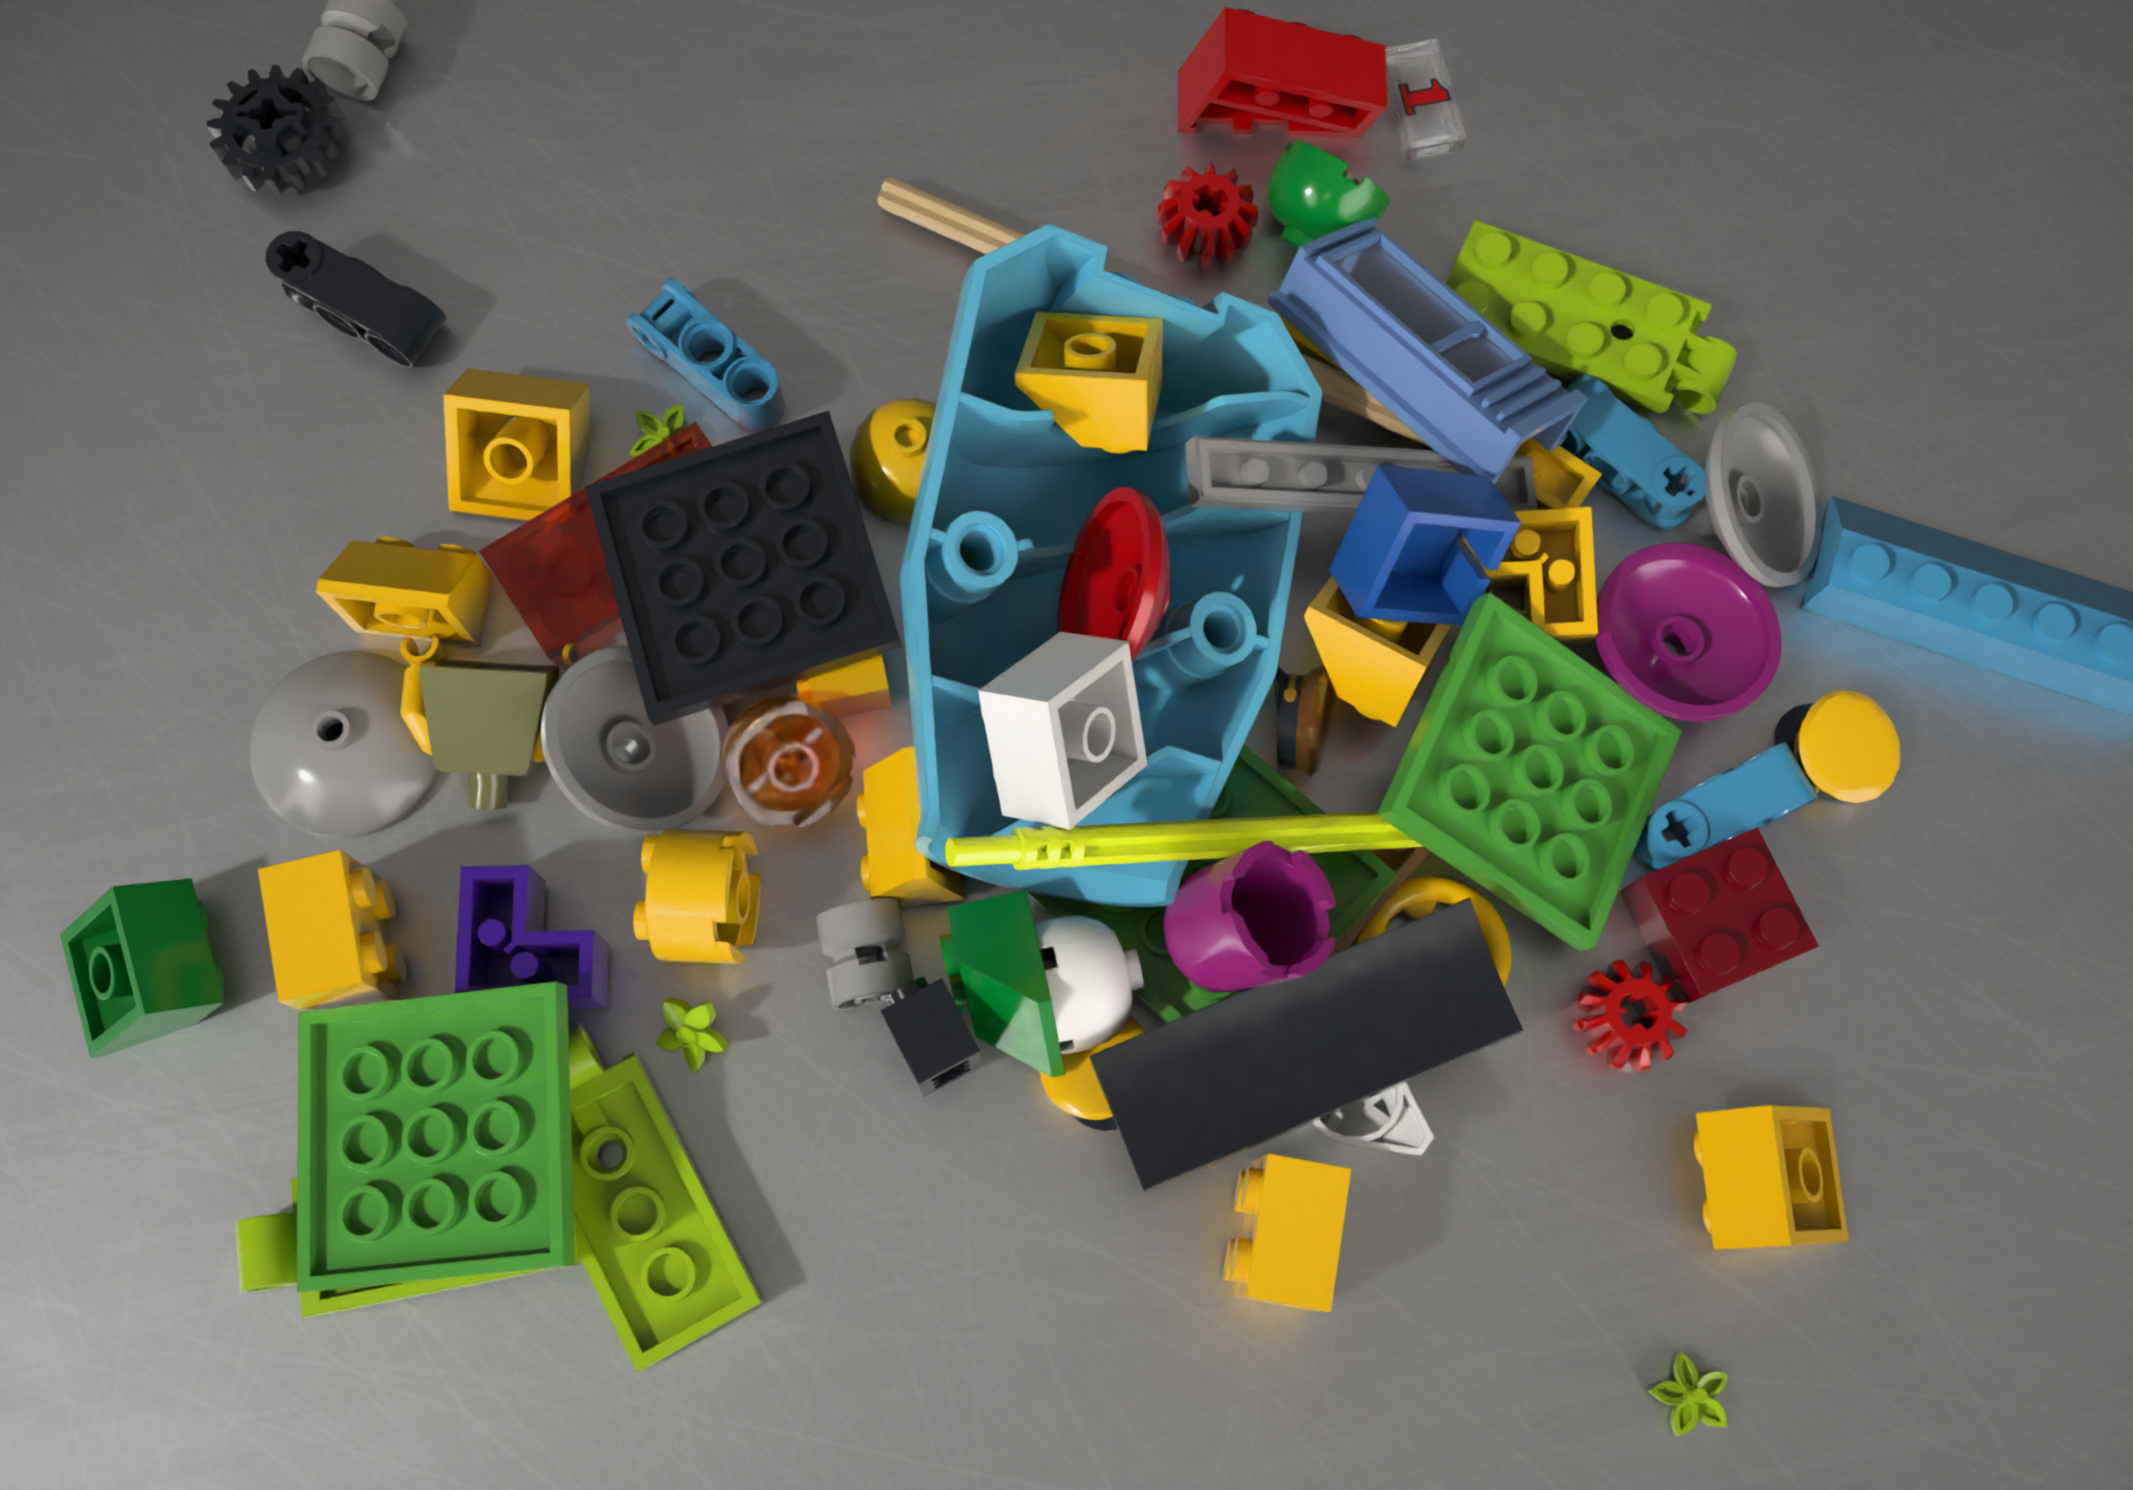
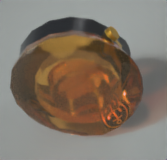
[1273,665,1337,778]

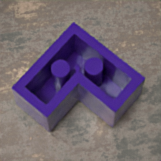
[454,865,609,1009]

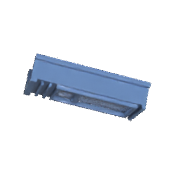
[1267,217,1588,484]

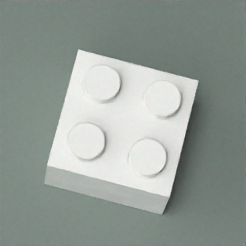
[978,632,1148,830]

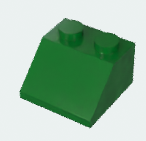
[60,878,224,1058]
[939,890,1065,1078]

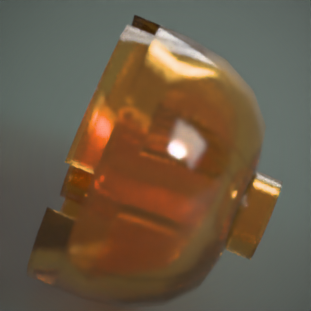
[721,694,855,827]

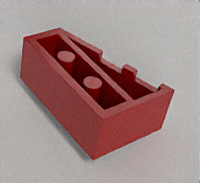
[1178,7,1387,137]

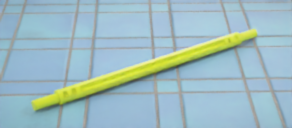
[945,811,1424,870]

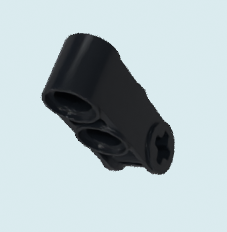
[266,231,446,368]

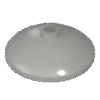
[1704,402,1822,587]
[541,646,732,835]
[249,651,440,838]

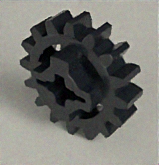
[207,65,347,195]

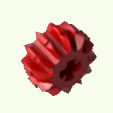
[1156,161,1259,270]
[1572,960,1688,1072]

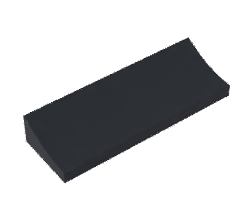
[1089,897,1524,1193]

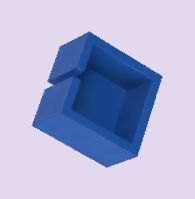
[1329,464,1521,626]

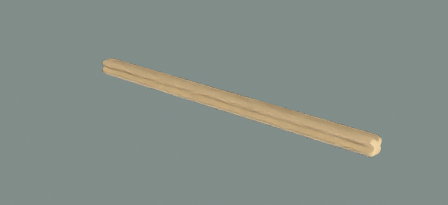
[877,177,1431,448]

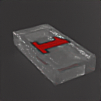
[1386,39,1467,160]

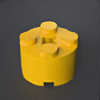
[633,829,761,964]

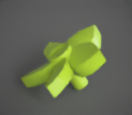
[629,403,703,463]
[655,997,730,1073]
[1647,1352,1728,1437]

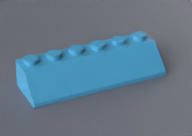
[1801,496,2133,716]

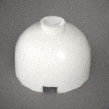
[1034,915,1144,1055]

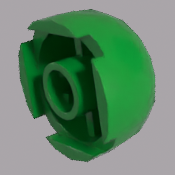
[1267,140,1390,250]

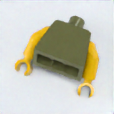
[400,634,600,810]

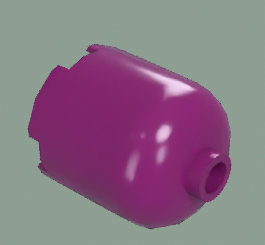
[1163,840,1336,992]

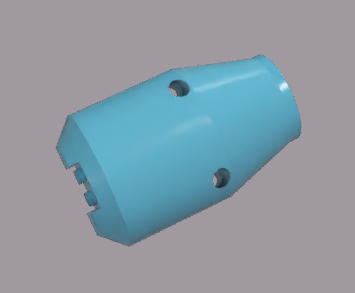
[900,224,1323,907]

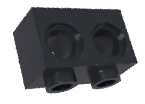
[880,977,982,1097]

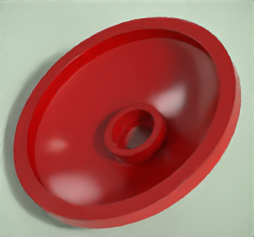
[1057,487,1171,663]

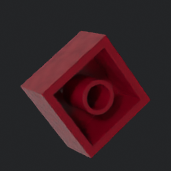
[1619,827,1819,1004]

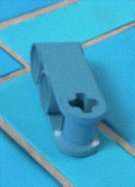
[625,278,785,432]
[1559,375,1705,530]
[1633,742,1819,870]

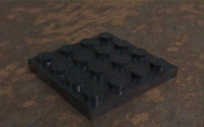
[585,410,903,726]

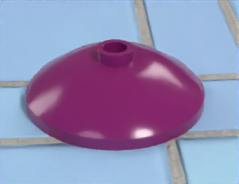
[1595,543,1782,722]

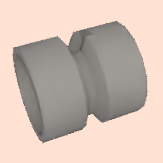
[302,0,408,101]
[816,898,914,1010]

